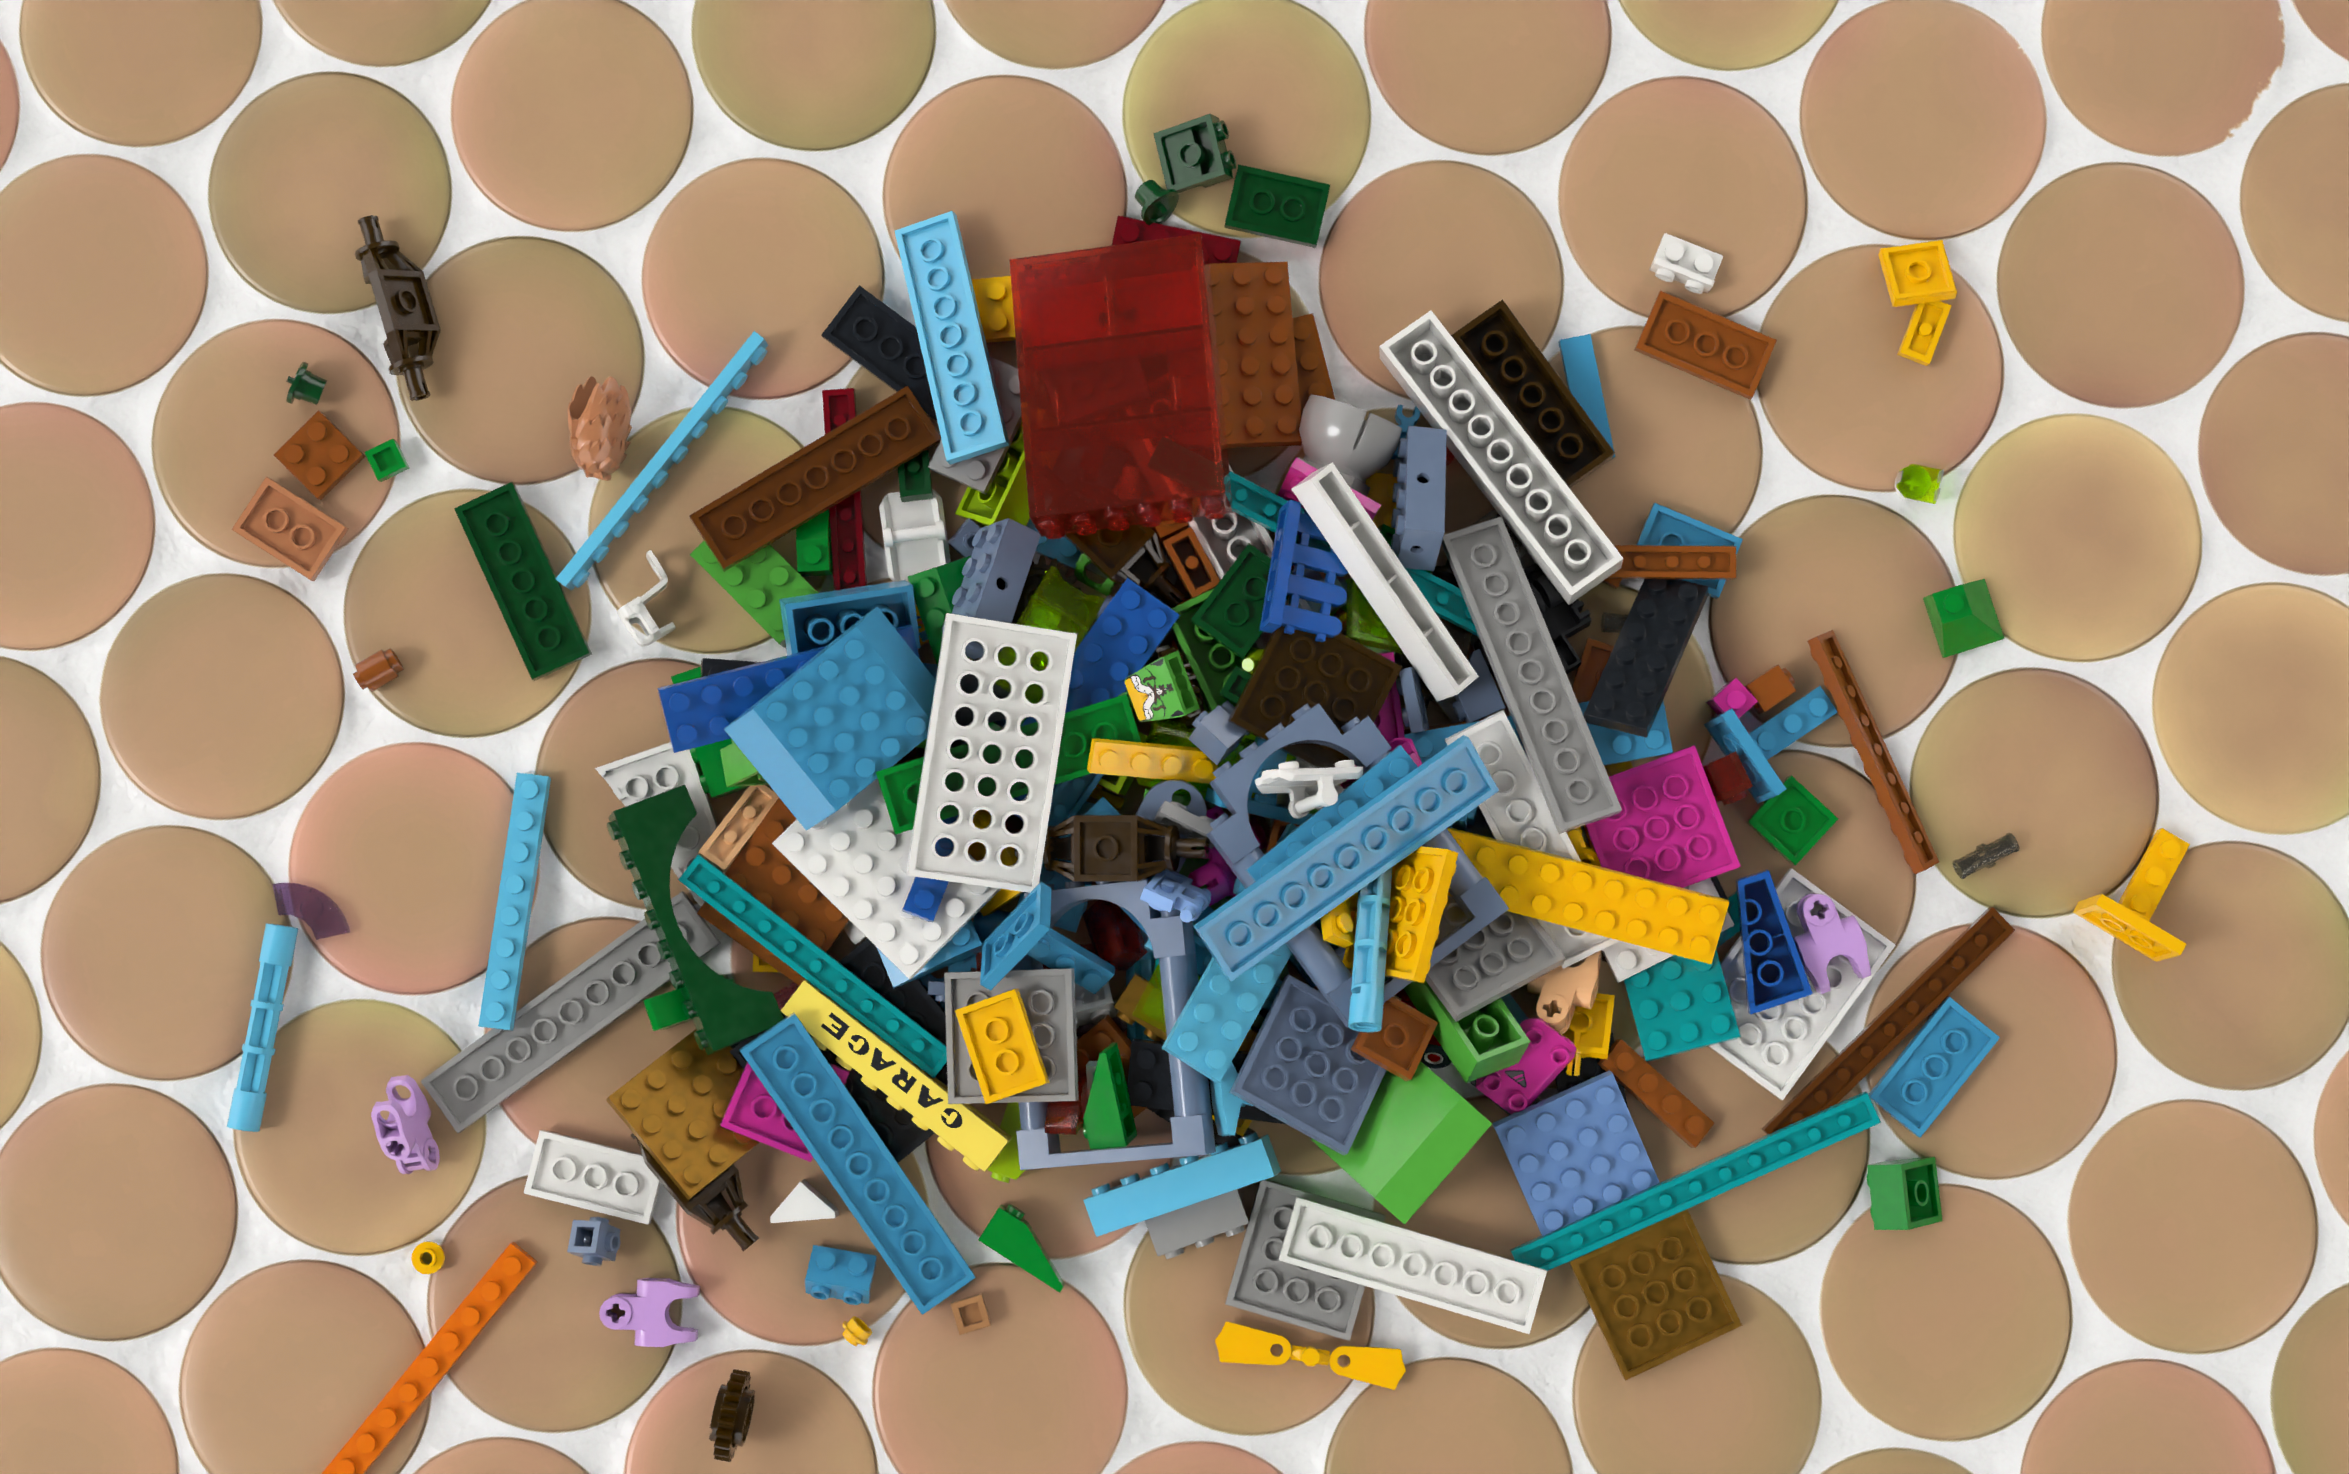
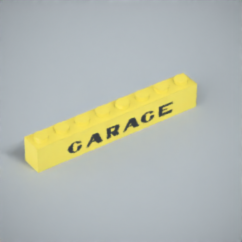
[781,980,1012,1172]

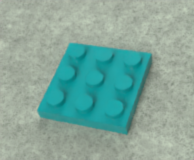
[1624,950,1741,1062]

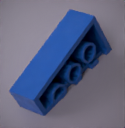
[1736,870,1813,1015]

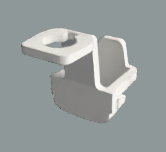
[617,550,676,647]

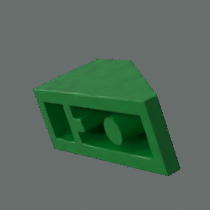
[796,509,833,577]
[1083,1042,1137,1150]
[978,1204,1065,1293]

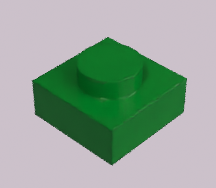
[364,439,410,482]

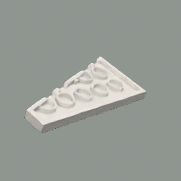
[595,742,730,907]

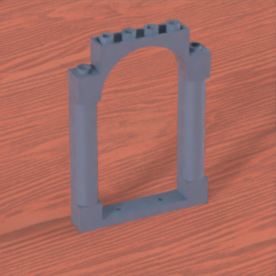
[1206,703,1509,1027]
[1011,879,1216,1170]

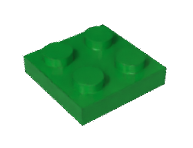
[1746,775,1838,866]

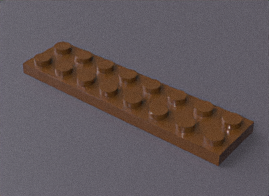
[689,386,941,572]

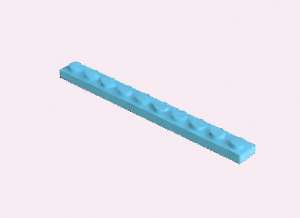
[556,331,768,591]

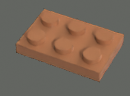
[231,477,349,581]

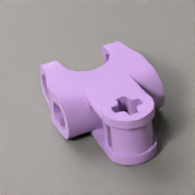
[1793,894,1871,994]
[371,1075,440,1174]
[599,1278,700,1347]

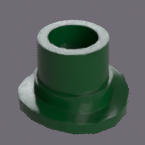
[1135,180,1179,225]
[286,362,327,405]

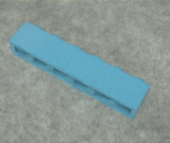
[1083,1132,1281,1237]

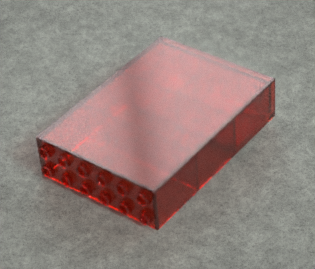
[1009,233,1233,539]

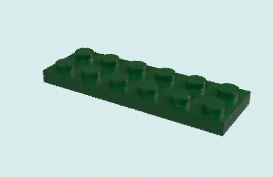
[454,482,592,681]

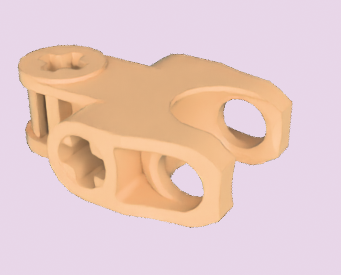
[1527,950,1602,1035]

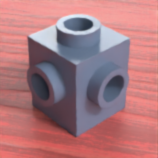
[567,1217,621,1266]

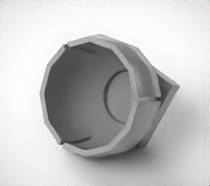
[1296,394,1402,496]

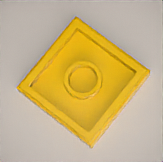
[1878,240,1957,307]

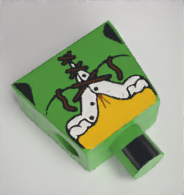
[1118,651,1200,722]

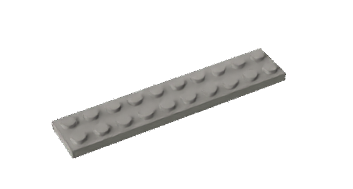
[1442,516,1622,834]
[421,891,721,1133]

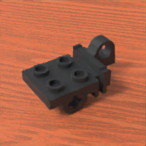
[1524,563,1592,674]

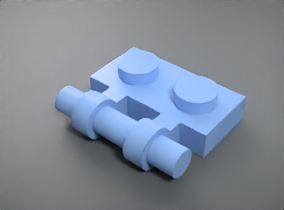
[1140,870,1211,923]

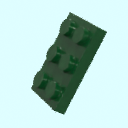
[1224,164,1330,248]
[1191,543,1292,659]

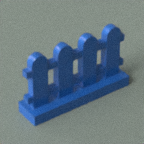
[1259,500,1348,642]

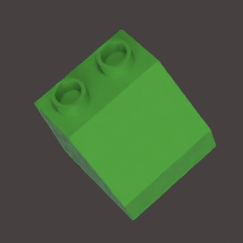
[1310,1061,1492,1225]

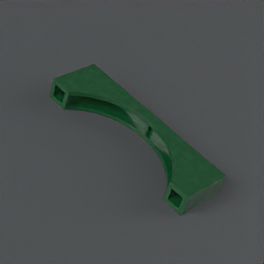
[607,785,784,1055]

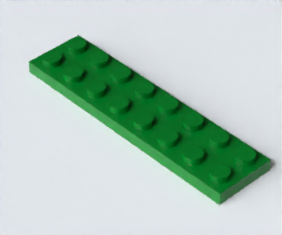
[876,694,1141,835]

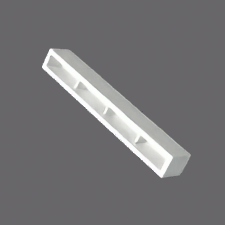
[1292,462,1479,702]

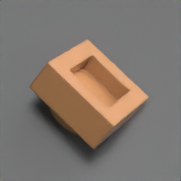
[951,1293,991,1335]

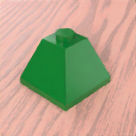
[1923,579,2005,658]

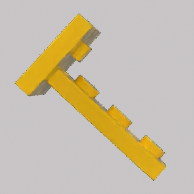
[2073,828,2190,962]

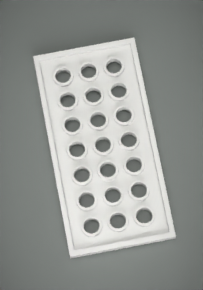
[906,613,1077,893]

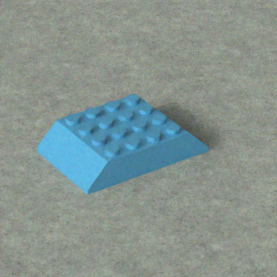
[724,606,936,831]

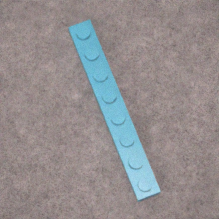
[478,773,551,1031]

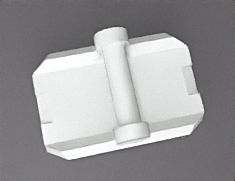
[879,489,951,582]
[1254,760,1363,819]

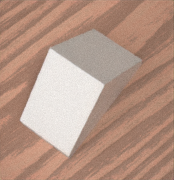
[770,1179,839,1223]

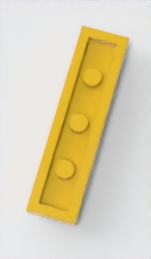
[1087,738,1218,784]

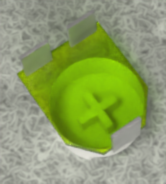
[1895,464,1944,504]

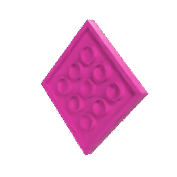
[1585,745,1741,888]

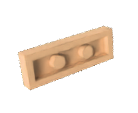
[698,785,779,873]

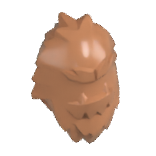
[568,376,632,481]

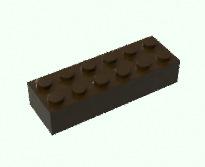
[1451,299,1615,489]

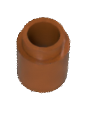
[353,648,404,692]

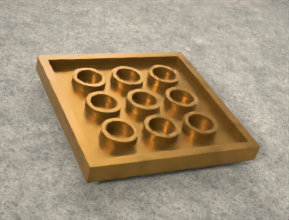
[606,1029,760,1201]
[1569,1209,1743,1381]

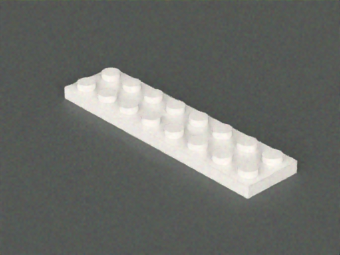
[1445,710,1619,969]
[1279,1196,1547,1334]

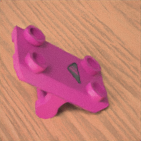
[1476,1018,1576,1114]

